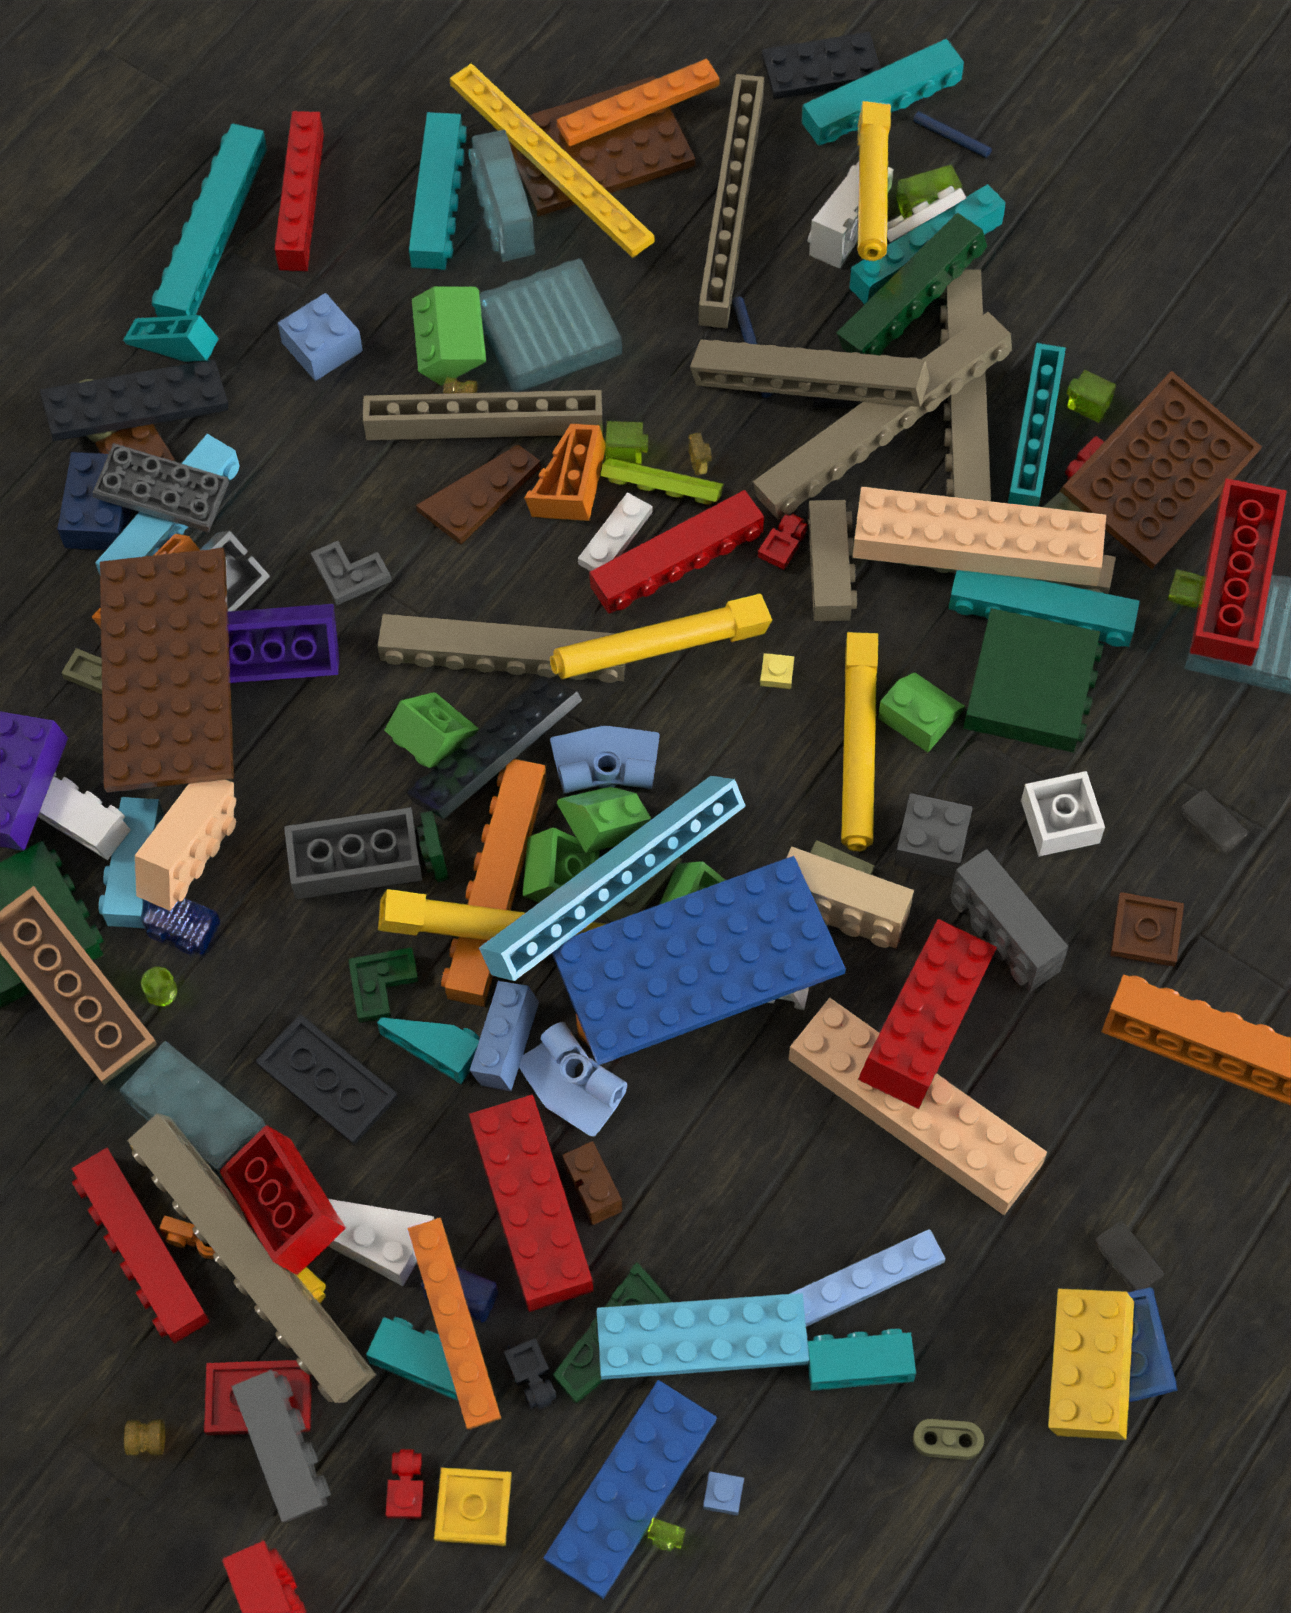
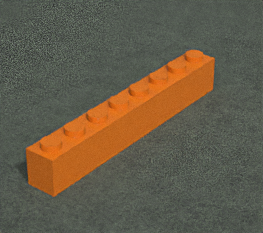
[441,759,547,1007]

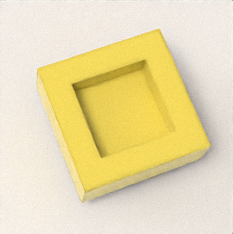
[760,653,794,689]

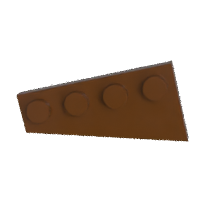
[416,445,541,545]

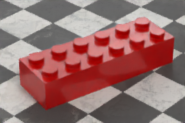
[1190,478,1287,666]
[858,919,997,1109]
[469,1094,594,1312]

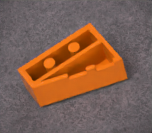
[524,424,606,521]

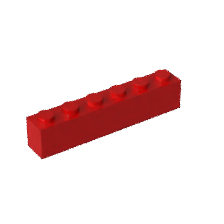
[275,111,324,271]
[589,490,764,614]
[72,1148,210,1344]

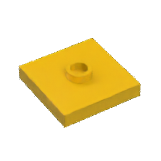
[434,1468,512,1546]

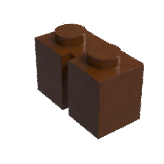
[562,1141,622,1225]

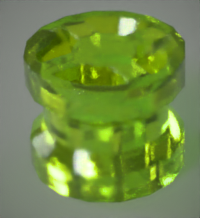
[141,967,178,1006]

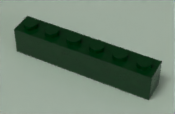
[836,212,987,356]

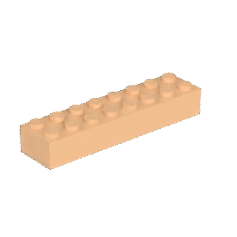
[852,487,1106,586]
[789,998,1047,1215]

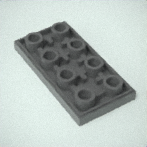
[93,443,229,533]

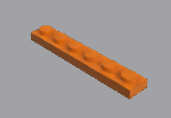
[557,59,720,147]
[407,1218,502,1430]

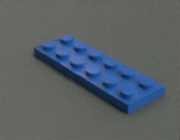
[544,1380,717,1599]

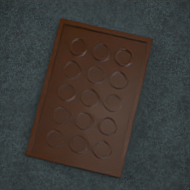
[499,76,695,217]
[1060,371,1262,569]

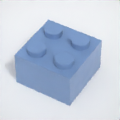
[278,293,363,381]

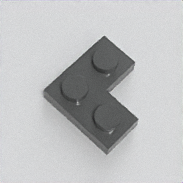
[311,541,392,606]

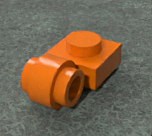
[160,1215,215,1259]

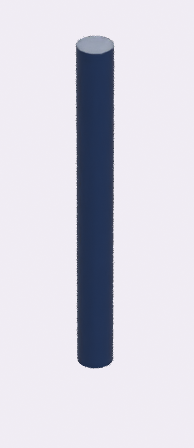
[732,297,773,398]

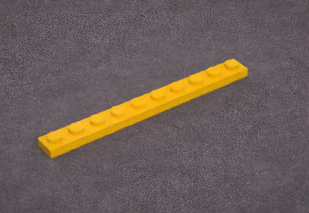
[450,63,654,258]

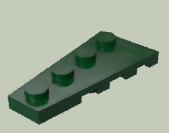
[553,1262,672,1404]

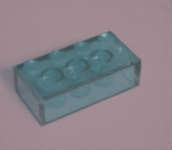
[468,129,535,262]
[120,1041,266,1182]

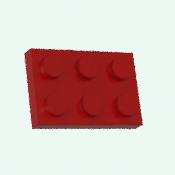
[204,1360,312,1435]

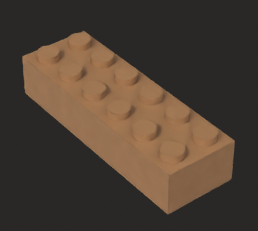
[0,886,157,1085]

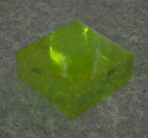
[1167,569,1204,608]
[647,1518,686,1551]

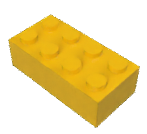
[1048,1289,1135,1440]

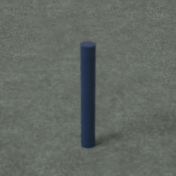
[913,111,992,158]

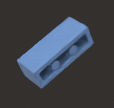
[470,981,539,1091]

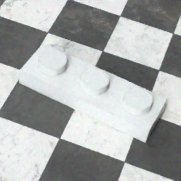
[887,186,966,242]
[578,493,653,571]

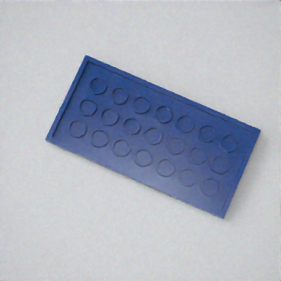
[552,856,846,1066]

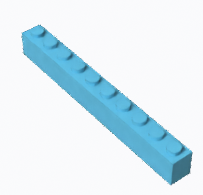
[479,776,745,981]

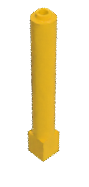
[858,101,891,261]
[550,594,772,679]
[841,632,878,851]
[378,889,606,941]

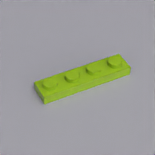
[601,458,724,504]

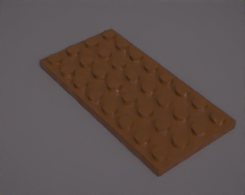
[100,548,234,793]

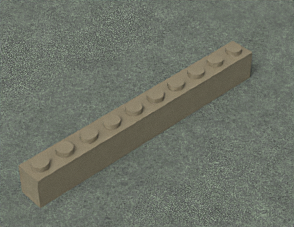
[699,74,764,328]
[939,270,991,501]
[753,312,1012,520]
[127,1113,376,1403]

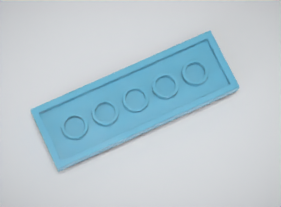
[597,1293,809,1380]

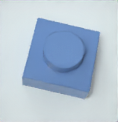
[703,1471,744,1515]

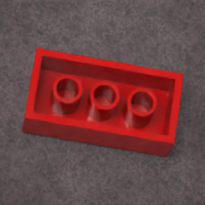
[219,1125,346,1275]
[222,1541,307,1613]

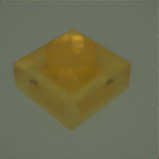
[689,433,712,475]

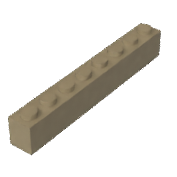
[690,340,930,407]
[363,390,603,440]
[378,614,626,683]

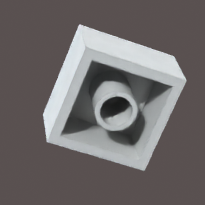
[1021,771,1105,856]

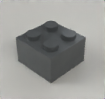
[894,793,972,878]

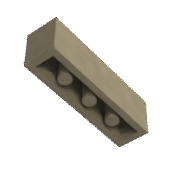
[808,500,857,621]

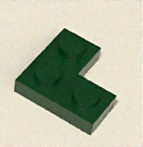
[417,811,449,883]
[348,947,418,1023]

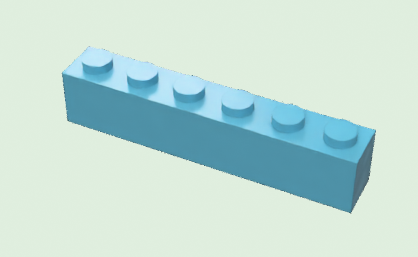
[96,434,240,574]

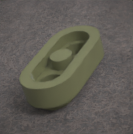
[913,1419,984,1460]

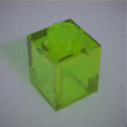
[1066,370,1116,422]
[605,421,649,464]

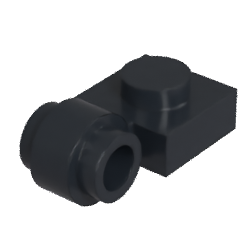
[504,1338,557,1410]

